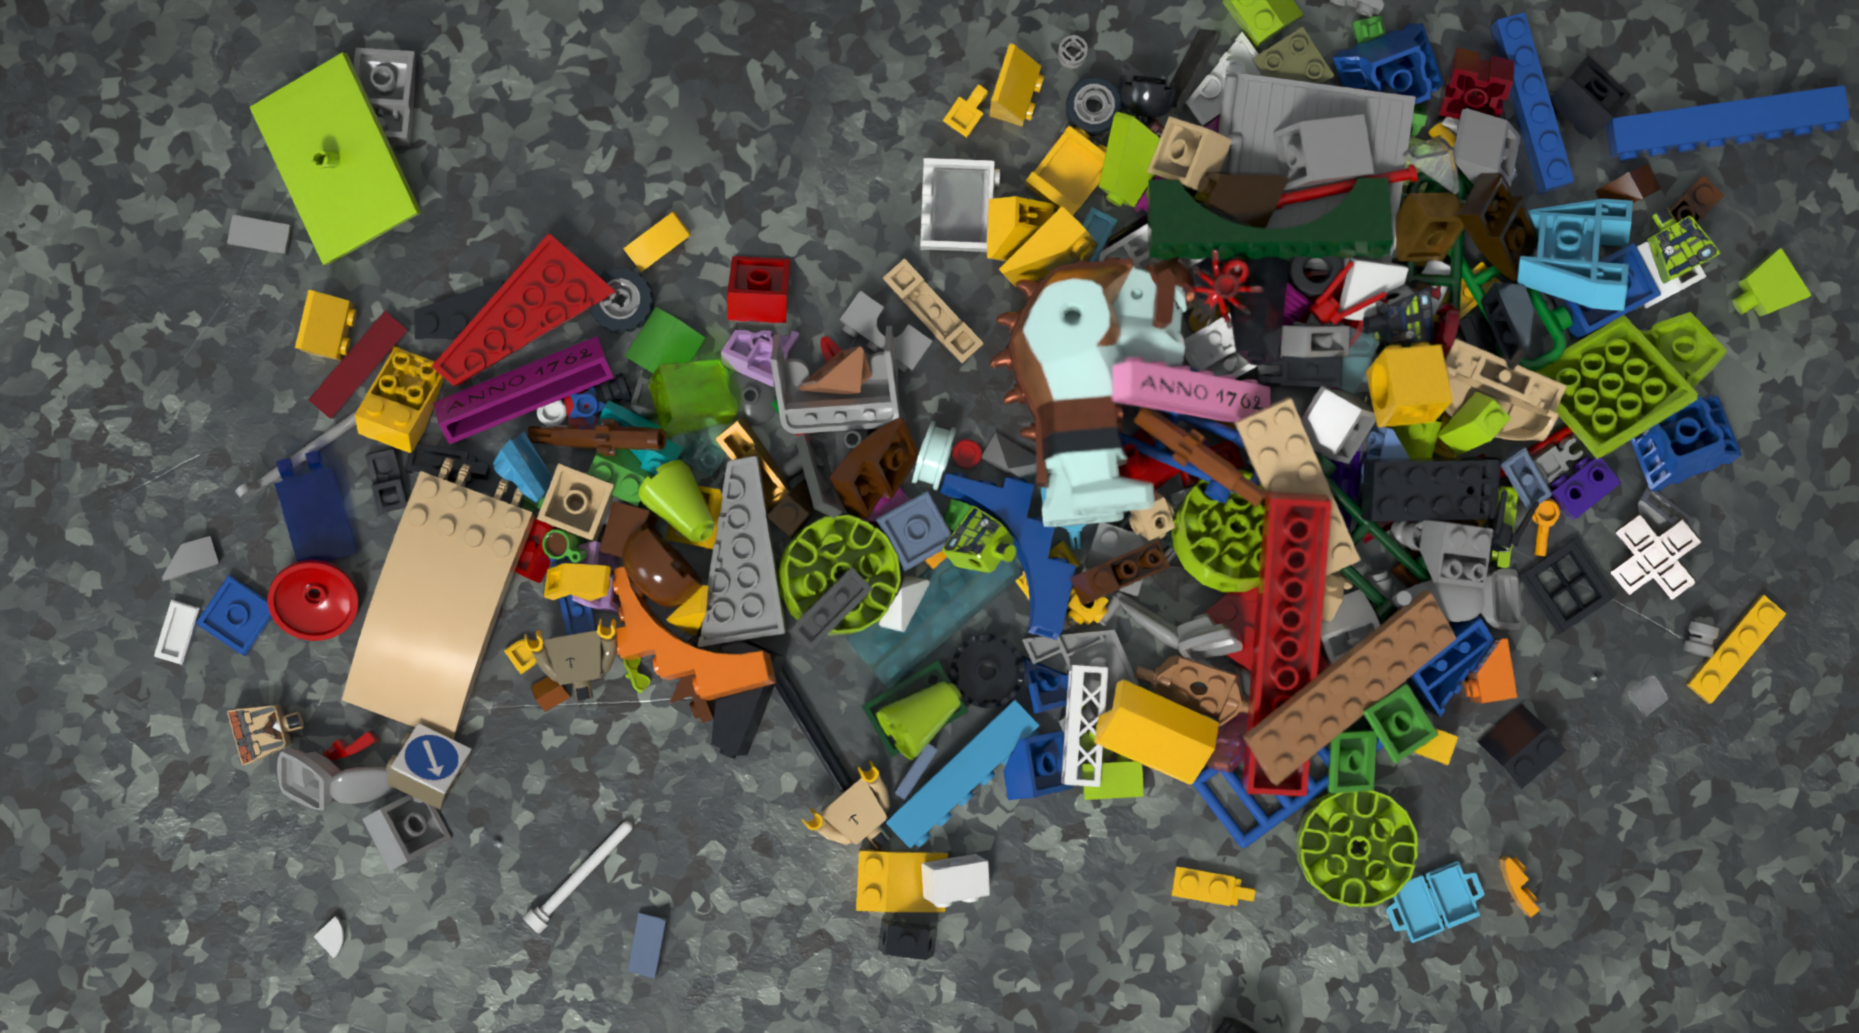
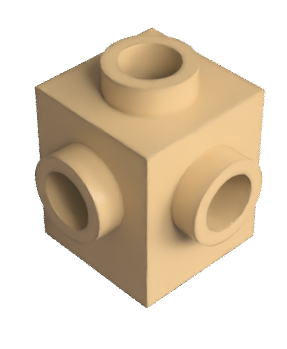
[1129,490,1175,541]

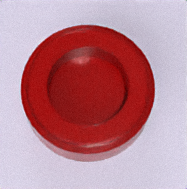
[952,439,982,469]

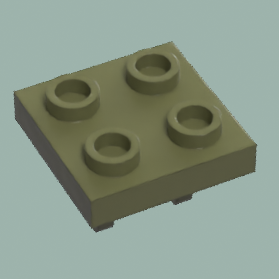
[1252,26,1334,84]

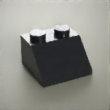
[1550,56,1631,140]
[1477,704,1567,789]

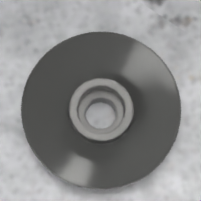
[722,371,777,426]

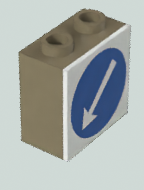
[386,723,471,810]

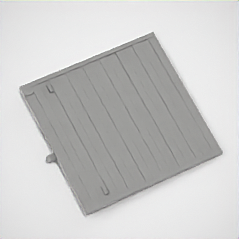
[1206,71,1416,272]

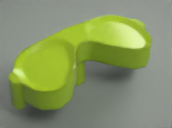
[623,658,651,693]

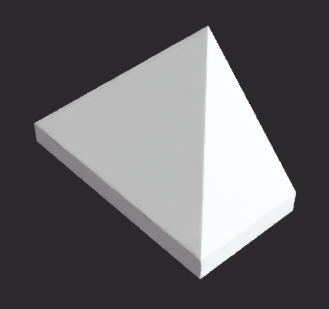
[878,575,930,632]

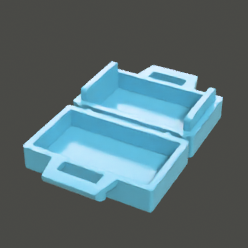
[1386,860,1485,943]

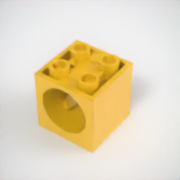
[1366,343,1453,428]

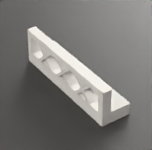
[1061,664,1108,787]

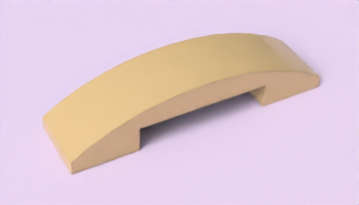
[883,258,984,364]

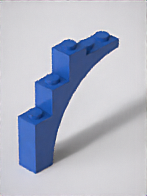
[939,472,1076,640]

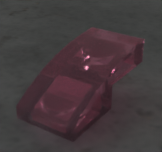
[1207,713,1248,773]

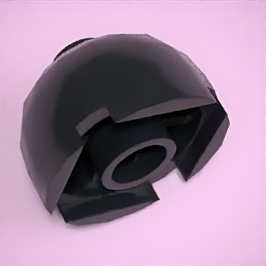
[1119,75,1178,123]

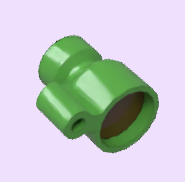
[542,529,588,563]

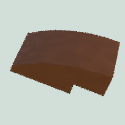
[830,417,919,519]

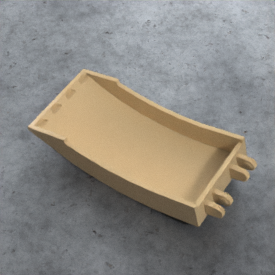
[342,457,536,740]

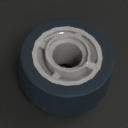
[1066,77,1122,135]

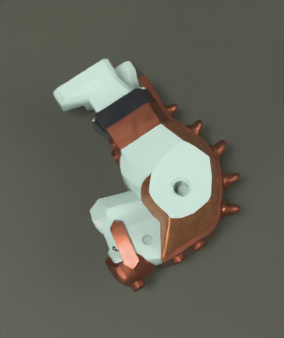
[990,257,1195,527]

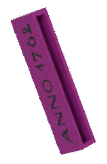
[433,336,614,444]

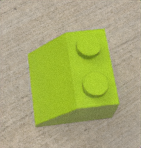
[1222,0,1304,49]

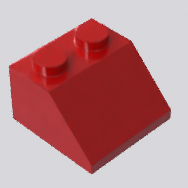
[727,256,791,323]

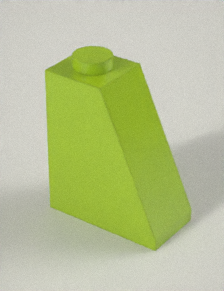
[1099,112,1160,207]

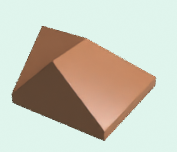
[798,346,872,394]

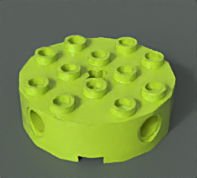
[1172,470,1265,592]
[777,515,901,636]
[1296,790,1418,907]

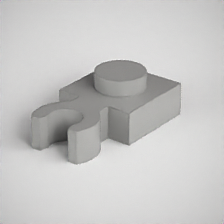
[1531,436,1583,485]

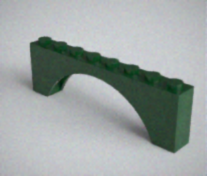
[1146,178,1394,260]

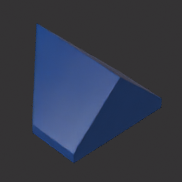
[1021,655,1068,713]

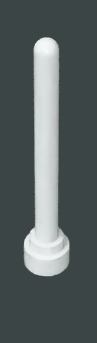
[523,821,633,934]

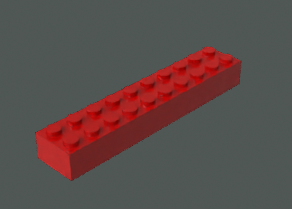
[1242,492,1332,796]

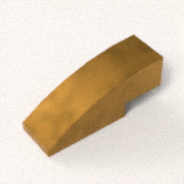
[715,417,791,510]

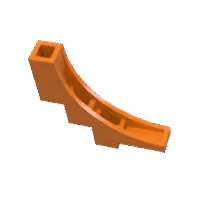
[612,566,776,701]

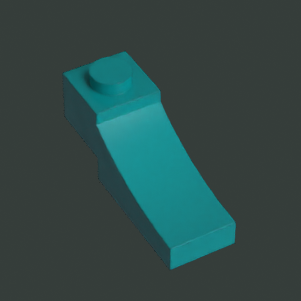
[597,400,684,475]

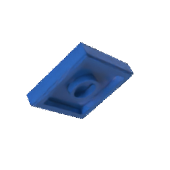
[195,575,272,657]

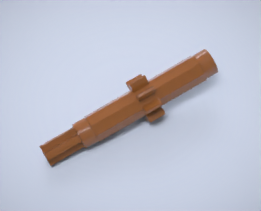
[1134,407,1266,507]

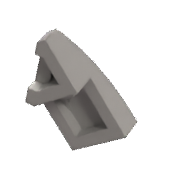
[161,536,219,582]

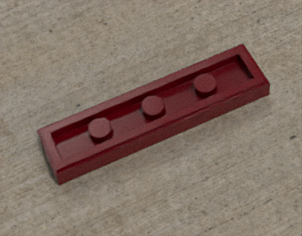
[308,311,409,420]

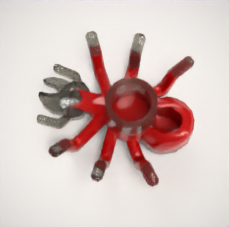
[1182,249,1263,329]

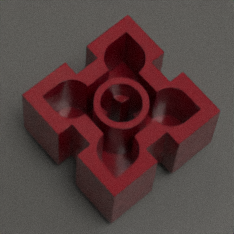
[1439,47,1514,120]

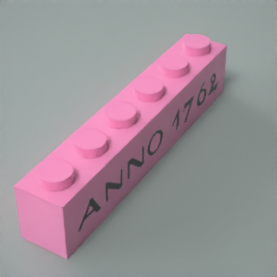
[1112,357,1270,423]

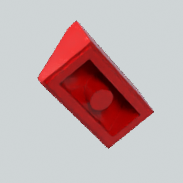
[514,516,561,583]

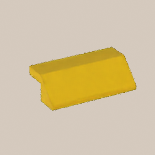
[1094,680,1219,785]

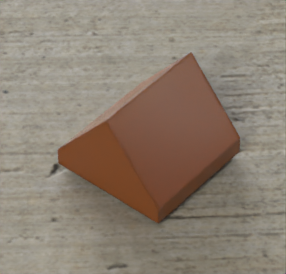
[531,677,571,712]

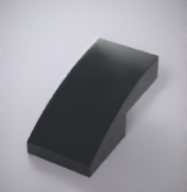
[365,447,408,514]

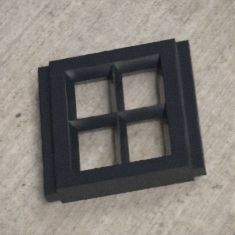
[1518,537,1617,635]

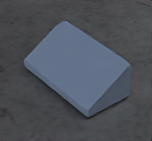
[1501,444,1553,511]
[627,912,668,978]

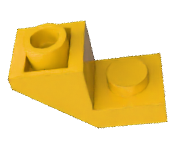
[544,563,611,601]

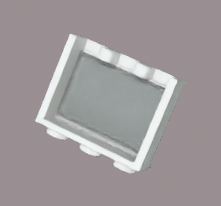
[920,158,1000,252]

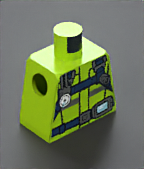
[1647,207,1720,284]
[941,506,1016,573]

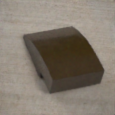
[1458,173,1538,281]

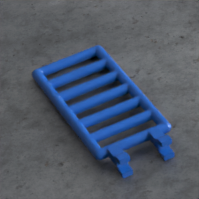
[1193,714,1384,848]

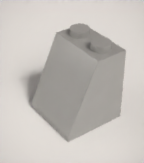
[1273,114,1374,191]

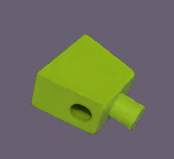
[1732,248,1811,317]

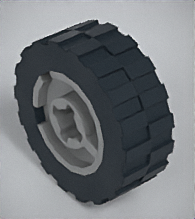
[589,267,654,334]

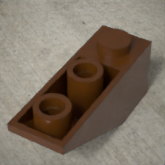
[1070,540,1170,605]

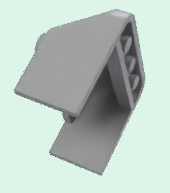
[771,326,899,434]

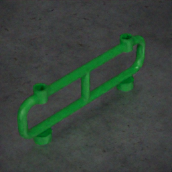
[1424,173,1573,371]

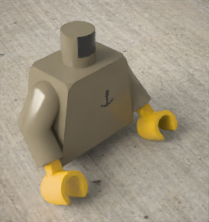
[524,619,617,701]

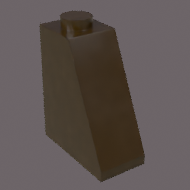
[1194,171,1290,228]
[767,478,817,538]

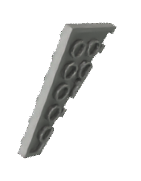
[698,456,787,647]

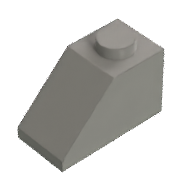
[1281,325,1350,357]

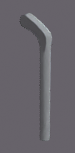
[235,410,357,498]

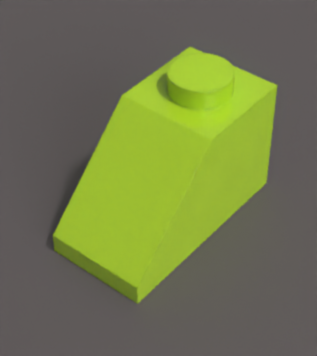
[1437,392,1511,456]

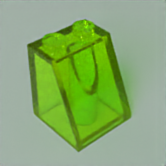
[647,360,738,437]

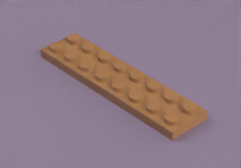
[1243,590,1457,785]

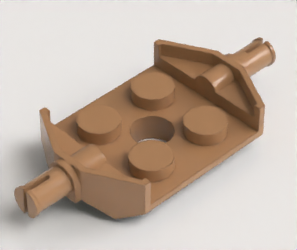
[1134,655,1249,727]

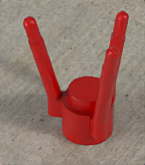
[1309,261,1387,326]

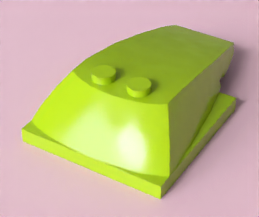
[1533,312,1728,459]

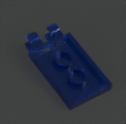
[274,450,358,562]

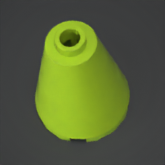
[638,460,715,542]
[877,681,961,760]

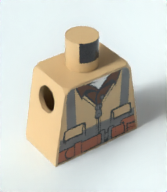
[227,705,304,766]

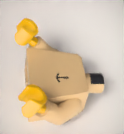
[801,760,891,850]

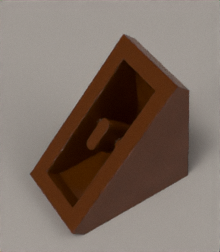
[1595,163,1661,204]

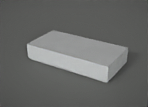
[227,214,292,255]

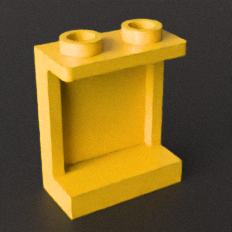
[1025,125,1107,217]

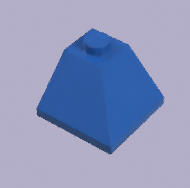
[1003,730,1073,800]

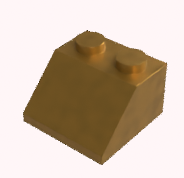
[1396,193,1465,262]

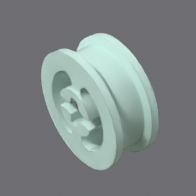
[912,420,957,490]

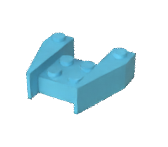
[1517,199,1633,311]

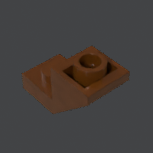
[1669,175,1724,224]

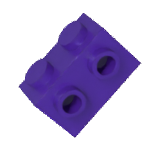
[1550,455,1621,520]

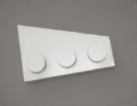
[1186,32,1262,128]

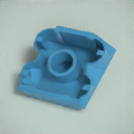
[493,432,553,503]

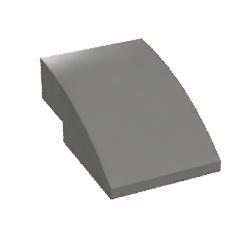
[354,48,415,147]

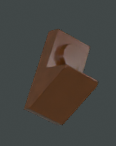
[669,674,714,723]

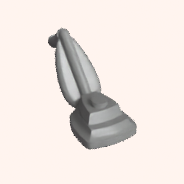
[1392,568,1522,631]
[1099,592,1243,661]
[277,747,423,811]

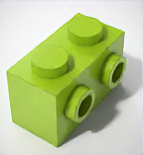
[1081,755,1144,800]

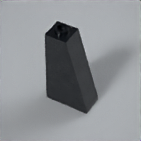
[1223,257,1290,366]
[711,640,786,759]

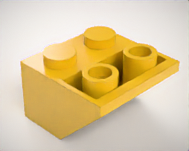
[987,196,1054,261]

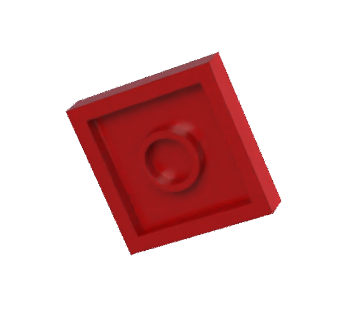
[1117,429,1179,491]

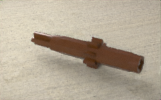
[527,419,667,456]

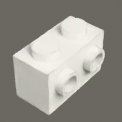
[922,854,990,907]

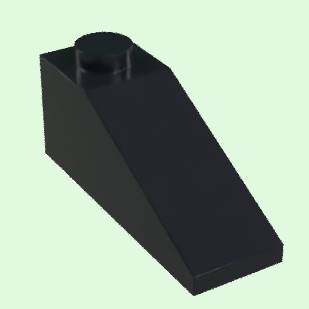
[1480,282,1534,370]

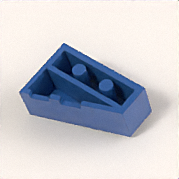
[1406,617,1495,717]

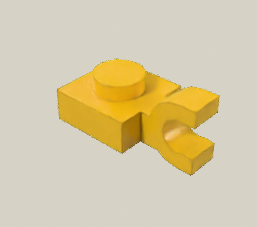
[943,84,988,138]

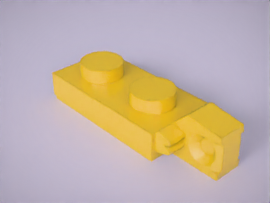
[1171,866,1256,906]

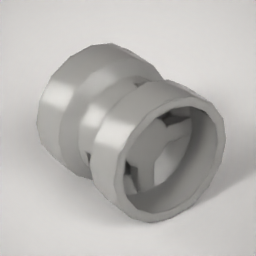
[1057,35,1088,70]
[1390,521,1423,551]
[1683,621,1720,658]

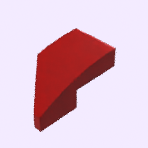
[322,731,380,761]

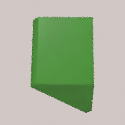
[625,307,706,388]
[1363,684,1438,764]
[1327,729,1377,793]

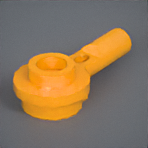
[1532,498,1560,556]

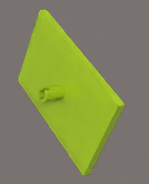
[250,52,422,265]

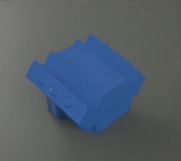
[1333,23,1444,104]
[1631,395,1742,491]

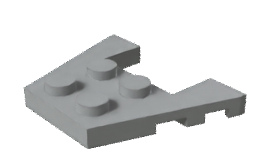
[1022,629,1139,737]

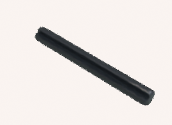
[775,667,853,792]

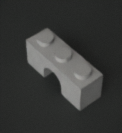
[840,291,933,373]

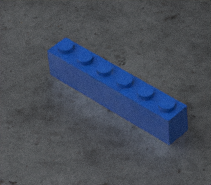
[1490,12,1574,195]

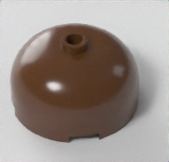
[622,522,703,607]

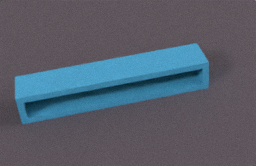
[885,699,1039,848]

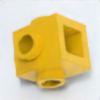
[1067,587,1109,625]

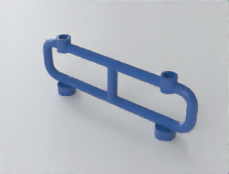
[1118,409,1261,503]

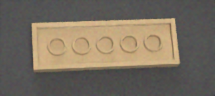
[1234,397,1360,576]

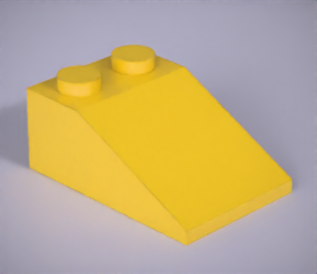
[989,43,1045,127]
[999,206,1098,288]
[856,848,948,912]

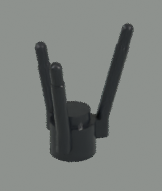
[1488,490,1539,553]

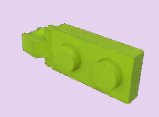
[1490,486,1518,569]

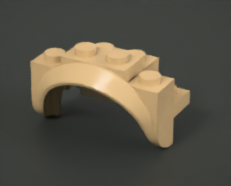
[1445,339,1566,441]

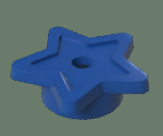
[569,387,605,425]

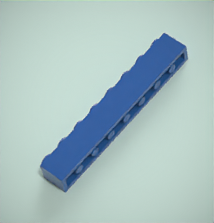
[1606,85,1850,161]

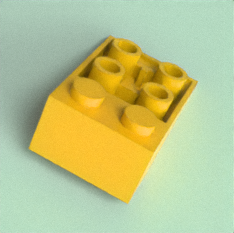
[355,347,445,454]

